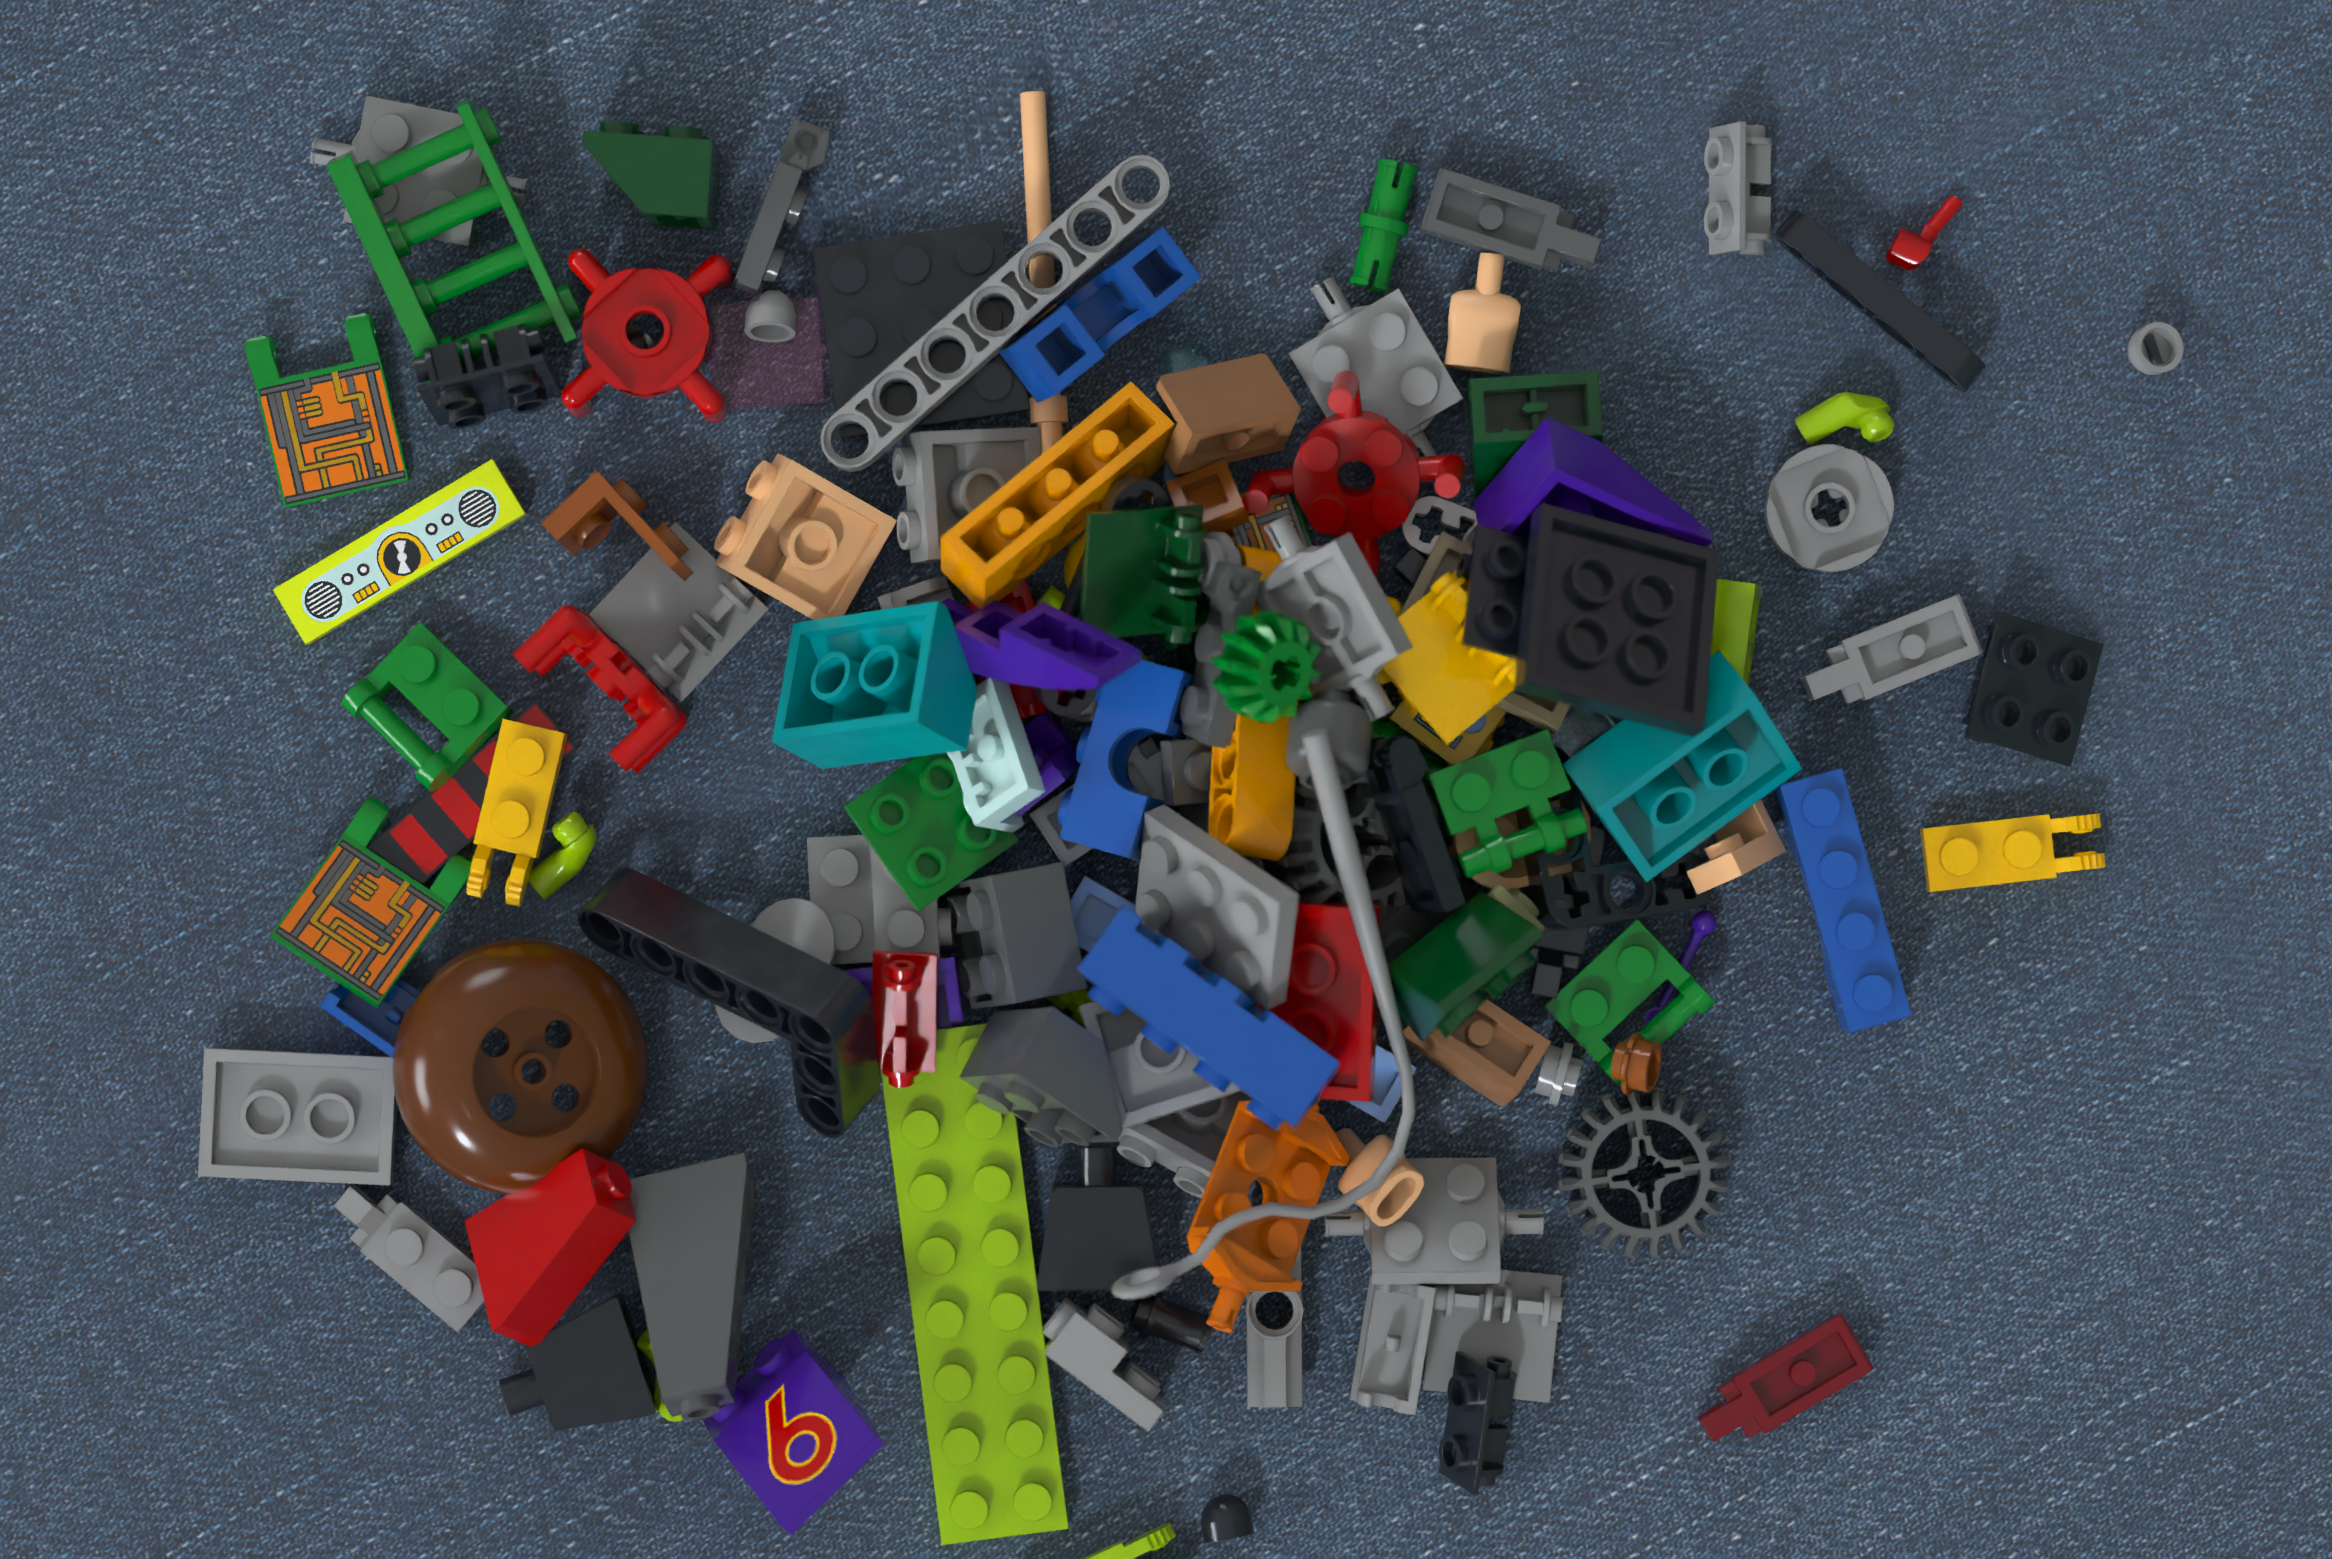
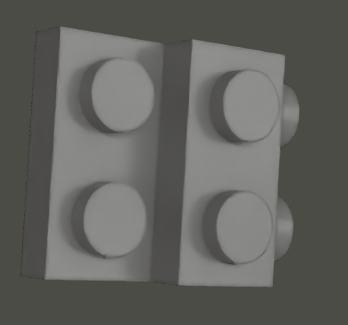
[892,427,1041,563]
[807,835,953,964]
[1079,999,1241,1130]
[1117,1091,1252,1198]
[1042,1297,1164,1432]

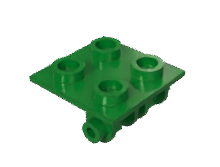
[843,753,1019,912]

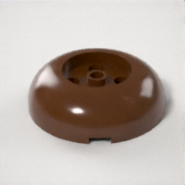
[393,938,649,1195]

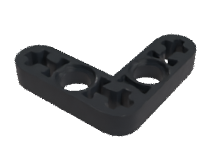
[1516,745,1713,931]

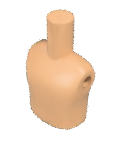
[1444,253,1521,375]
[1336,1128,1424,1226]

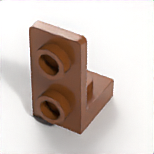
[541,471,694,581]

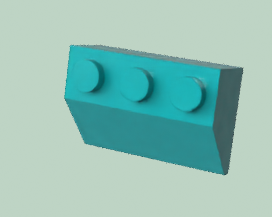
[772,601,977,769]
[1562,650,1802,883]

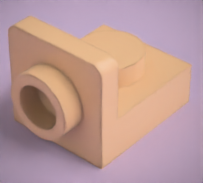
[1687,799,1786,895]

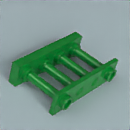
[326,97,583,383]

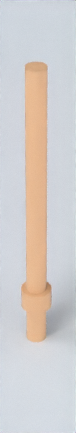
[1020,91,1068,454]

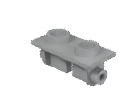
[1704,121,1772,255]

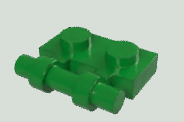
[1425,729,1587,878]

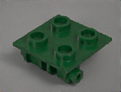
[1079,504,1207,644]

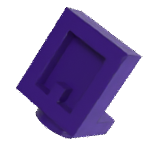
[1015,711,1080,817]

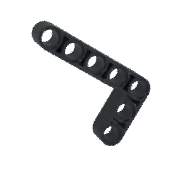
[578,868,880,1138]

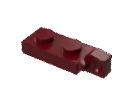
[1697,1312,1874,1442]

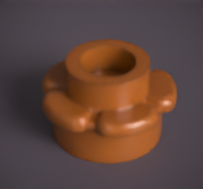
[1611,1032,1662,1095]

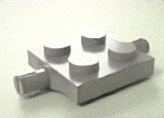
[310,96,529,246]
[1289,276,1464,464]
[1256,515,1413,722]
[1325,1158,1544,1285]

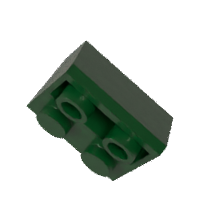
[582,121,722,231]
[1465,370,1603,511]
[1388,891,1544,1042]

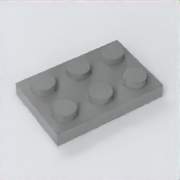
[1135,804,1299,1010]
[198,1048,397,1186]

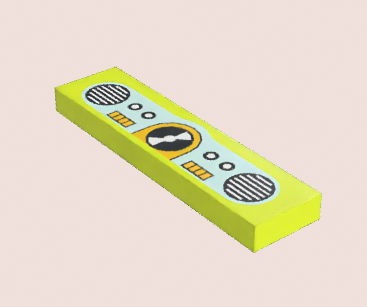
[273,459,527,645]

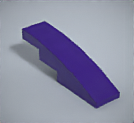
[941,598,1141,689]

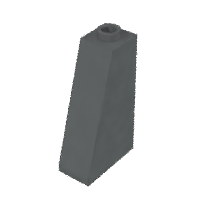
[629,1152,756,1420]

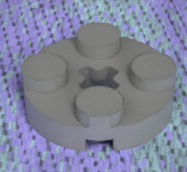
[1764,444,1894,573]

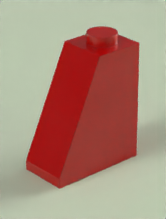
[465,1148,636,1347]

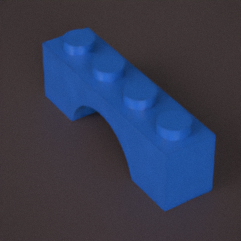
[1773,768,1912,1033]

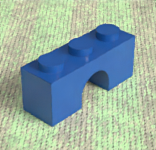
[999,226,1202,403]
[1058,660,1194,861]

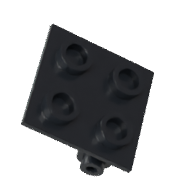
[413,324,562,429]
[1456,525,1529,659]
[1961,612,2104,767]

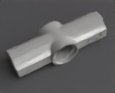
[1245,1247,1304,1408]

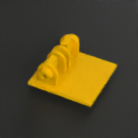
[1382,570,1517,745]

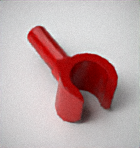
[1886,195,1963,271]

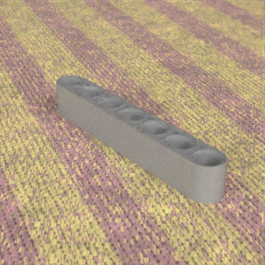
[820,155,1170,472]

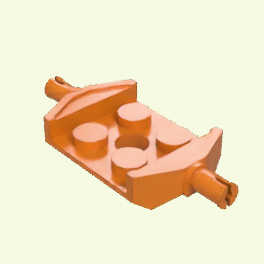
[1187,1099,1350,1333]

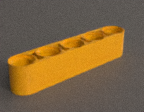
[1208,545,1298,861]

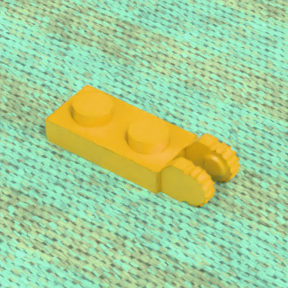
[466,719,568,907]
[1920,813,2106,892]

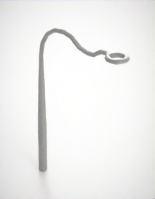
[1111,729,1415,1299]

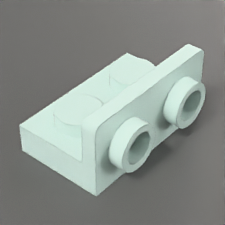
[947,677,1045,833]

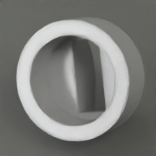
[744,290,796,342]
[2127,322,2184,375]

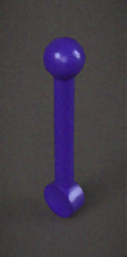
[1643,910,1717,1025]

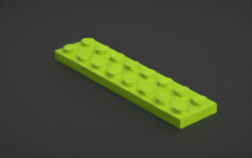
[881,1023,1069,1545]

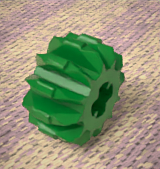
[1210,610,1323,723]

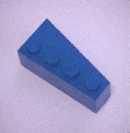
[1077,905,1342,1131]

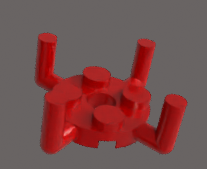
[561,248,734,423]
[1243,370,1465,580]
[512,605,687,774]

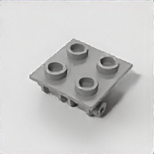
[589,522,769,702]
[1423,1269,1563,1403]

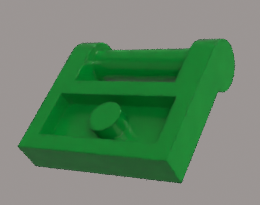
[341,622,514,792]
[1544,919,1716,1088]

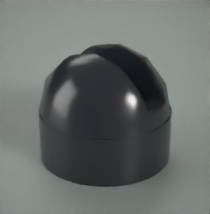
[1201,1494,1255,1543]

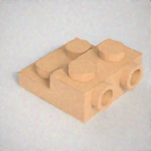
[714,453,897,620]

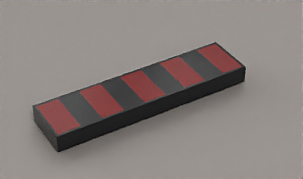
[367,700,579,885]

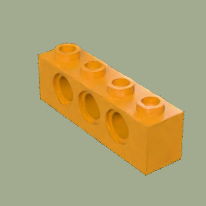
[941,381,1175,609]

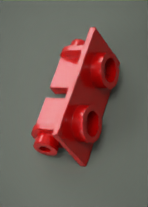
[872,950,938,1088]

